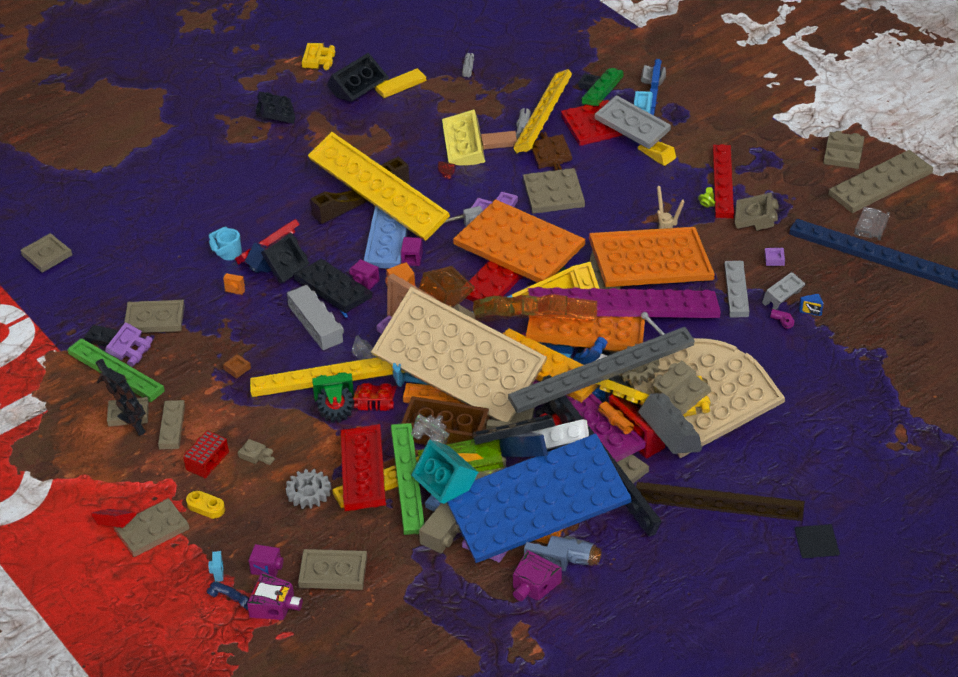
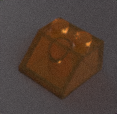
[419,266,475,308]

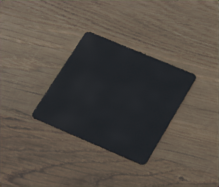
[795,524,840,558]

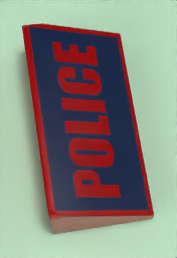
[91,509,136,528]

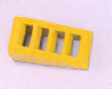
[638,141,676,166]

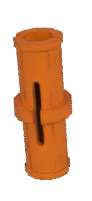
[598,401,634,434]

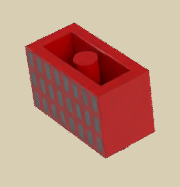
[183,431,229,479]

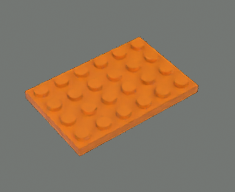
[453,199,585,283]
[589,227,715,287]
[526,314,645,352]

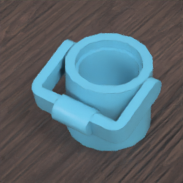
[209,227,242,260]

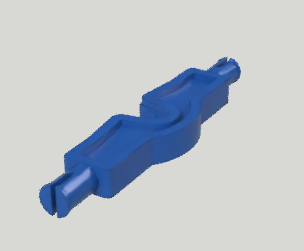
[650,59,662,116]

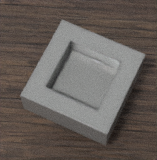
[463,206,483,227]

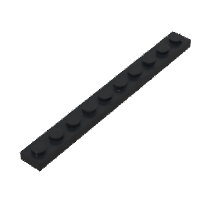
[542,375,662,537]

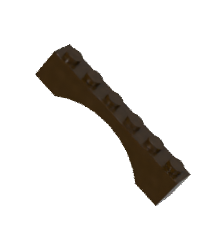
[310,156,409,224]

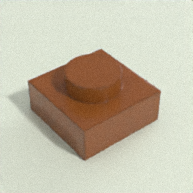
[223,354,251,378]

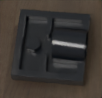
[256,91,296,123]

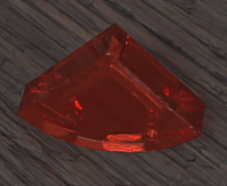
[438,161,456,179]

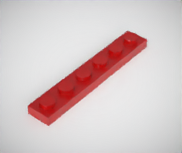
[713,144,734,218]

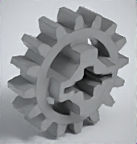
[286,469,331,509]

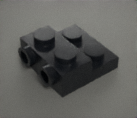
[261,232,310,283]

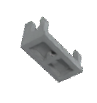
[762,272,805,310]

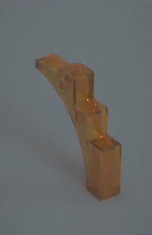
[473,294,597,321]

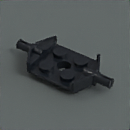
[95,359,146,436]

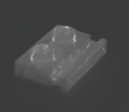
[854,207,890,240]

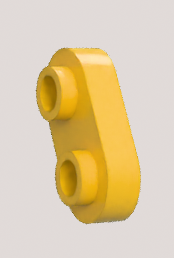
[186,491,225,519]

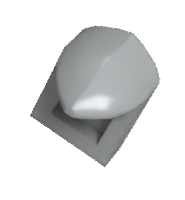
[641,65,666,86]

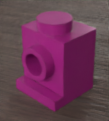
[349,259,379,290]

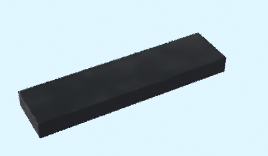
[472,414,555,445]

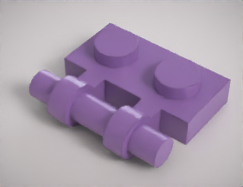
[105,322,153,367]

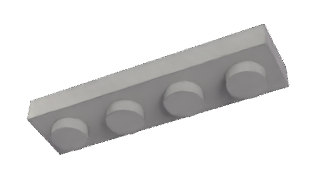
[724,261,749,317]

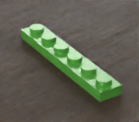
[68,338,165,402]
[391,423,424,535]

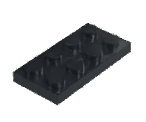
[294,259,372,313]

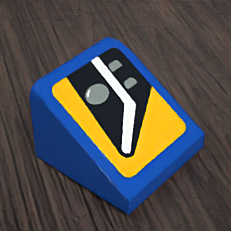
[799,294,823,316]

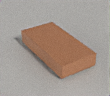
[481,131,517,150]

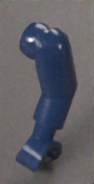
[206,582,250,610]

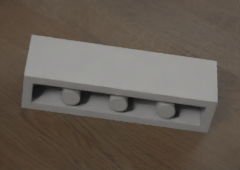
[287,285,344,350]

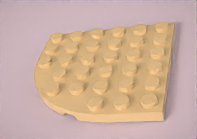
[627,338,785,458]

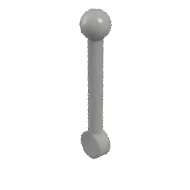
[641,312,665,335]

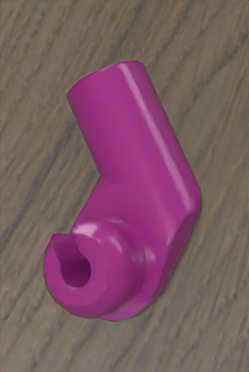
[770,309,794,329]

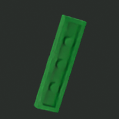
[582,68,624,106]

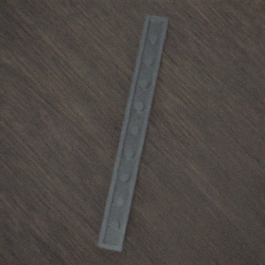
[508,327,695,414]

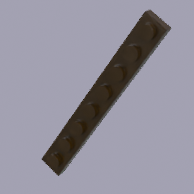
[636,482,805,521]

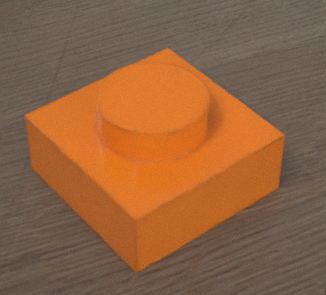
[223,273,245,295]

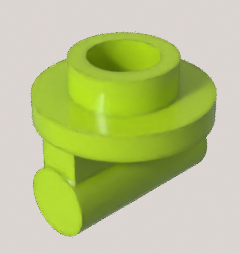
[698,187,715,208]

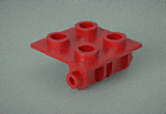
[353,383,397,411]

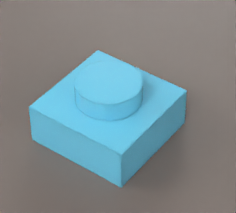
[209,551,223,582]

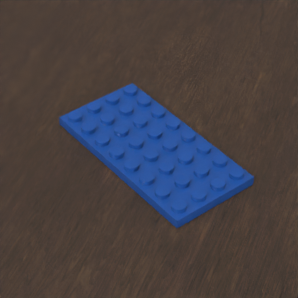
[447,434,631,563]

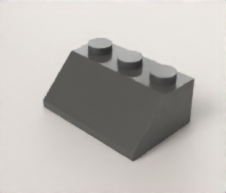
[638,393,702,454]

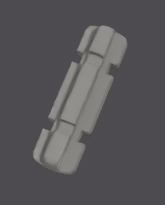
[462,53,474,78]

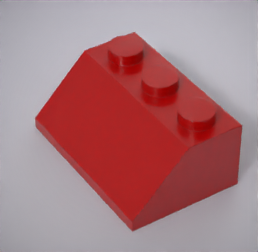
[609,394,665,459]

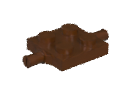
[531,131,572,170]

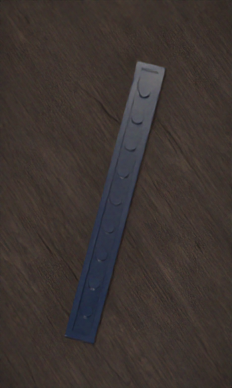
[789,219,958,289]

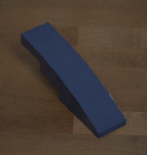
[493,432,548,457]

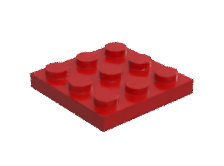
[561,100,623,146]

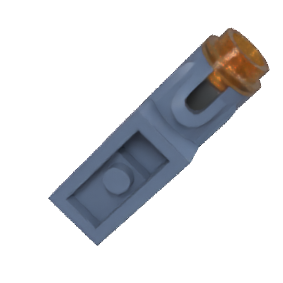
[524,536,602,571]

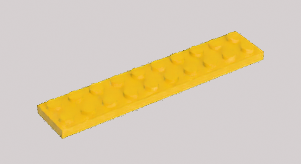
[308,132,450,241]

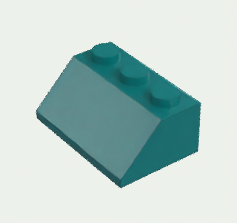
[411,439,478,504]

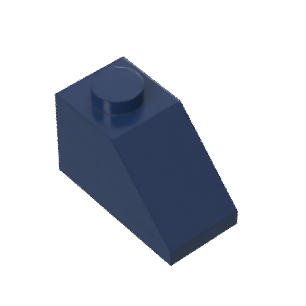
[245,242,271,273]

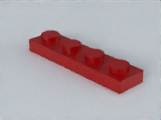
[234,219,299,264]

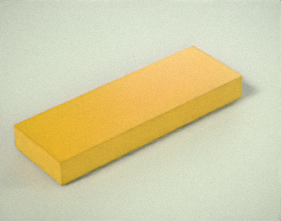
[375,68,426,98]

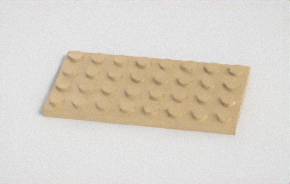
[371,287,547,422]

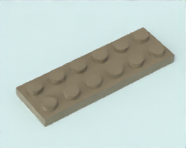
[828,150,933,213]

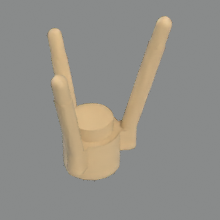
[657,186,685,229]

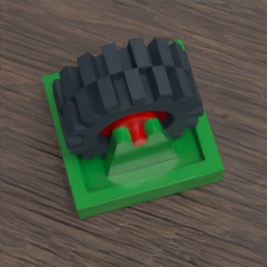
[312,372,354,423]

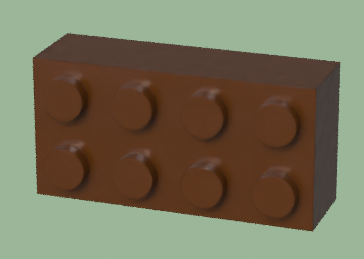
[401,396,490,454]

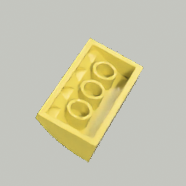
[442,110,485,165]

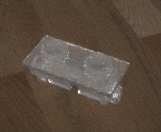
[351,336,376,360]

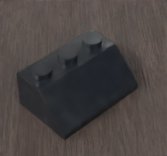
[327,53,389,102]

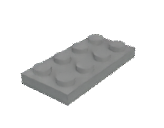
[595,95,671,149]

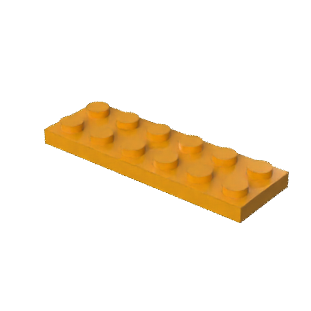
[503,328,600,402]

